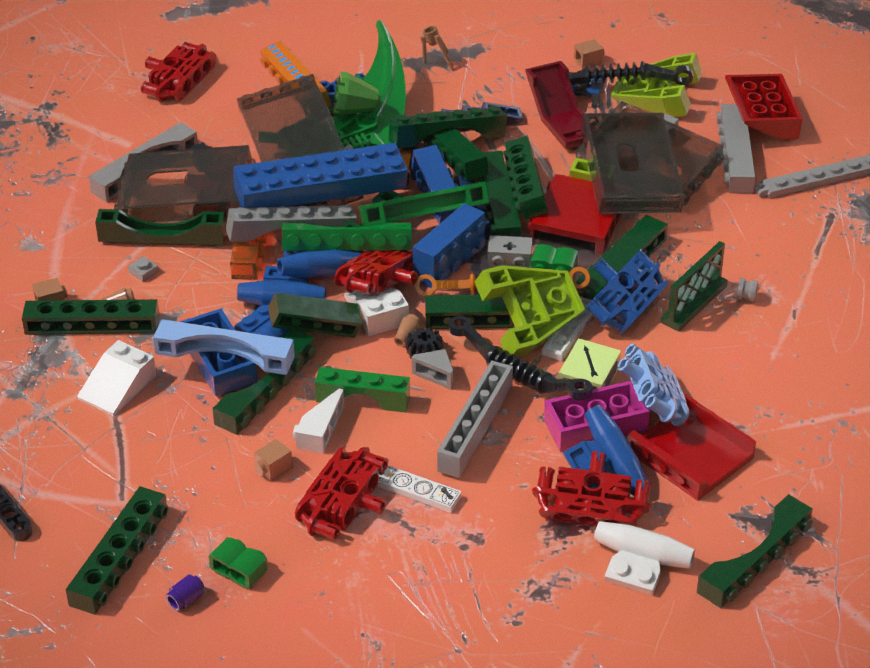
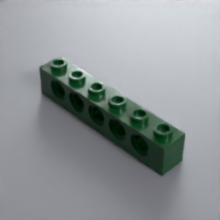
[503,135,549,220]
[22,299,160,335]
[65,486,169,615]

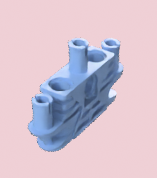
[618,343,689,426]

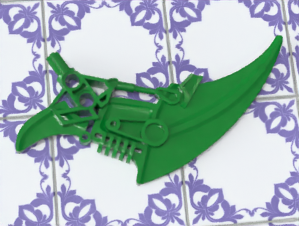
[258,20,406,158]

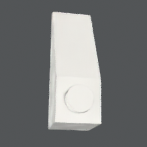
[293,389,344,454]

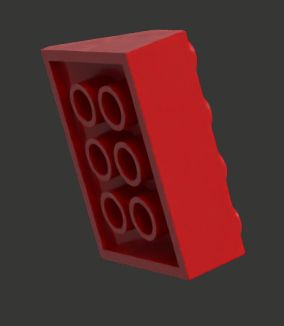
[725,74,803,140]

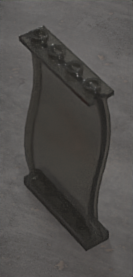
[237,74,364,207]

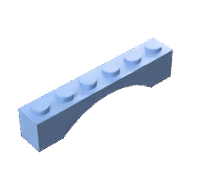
[153,319,295,375]

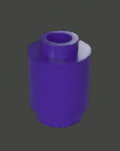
[166,574,204,611]

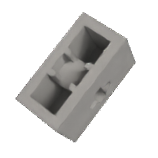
[488,235,532,268]

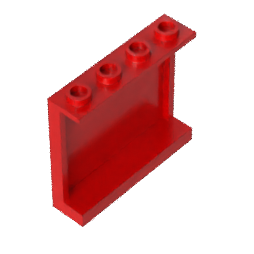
[528,174,627,255]
[627,393,756,501]

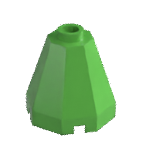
[333,71,382,116]

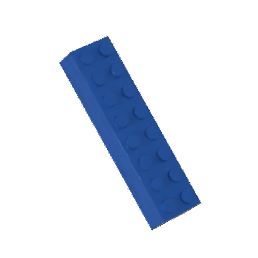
[233,143,408,208]

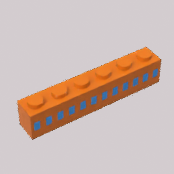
[260,40,332,117]

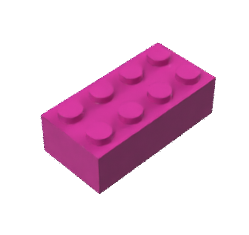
[544,381,650,452]

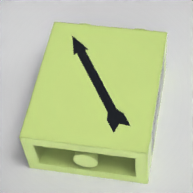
[558,338,621,392]

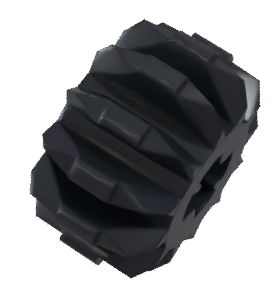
[405,326,444,359]

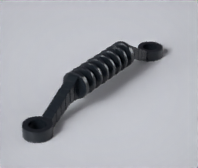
[569,61,693,86]
[449,316,592,400]

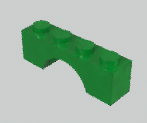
[315,367,410,413]

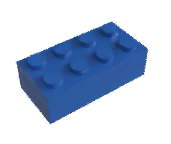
[413,203,486,288]
[180,308,258,396]

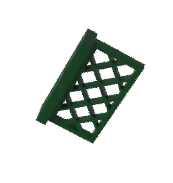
[661,241,728,332]

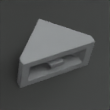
[412,349,453,390]

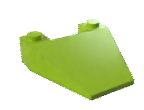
[611,53,702,118]
[475,265,585,357]

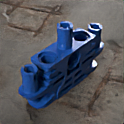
[585,249,669,335]

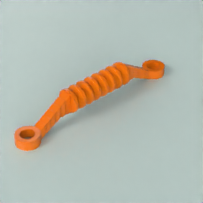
[415,267,590,296]

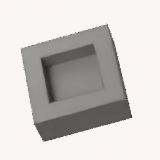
[128,256,159,282]

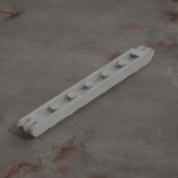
[754,154,870,198]

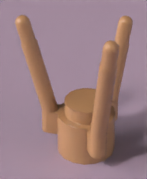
[420,26,454,70]

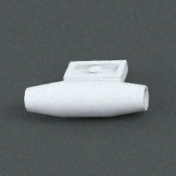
[594,521,695,596]

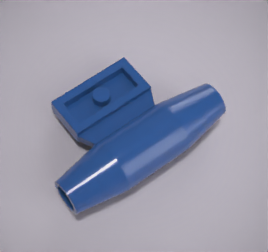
[277,250,361,278]
[237,266,326,306]
[234,305,302,338]
[563,405,647,496]

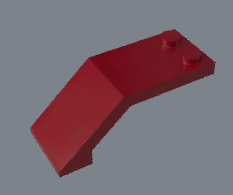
[525,61,602,149]

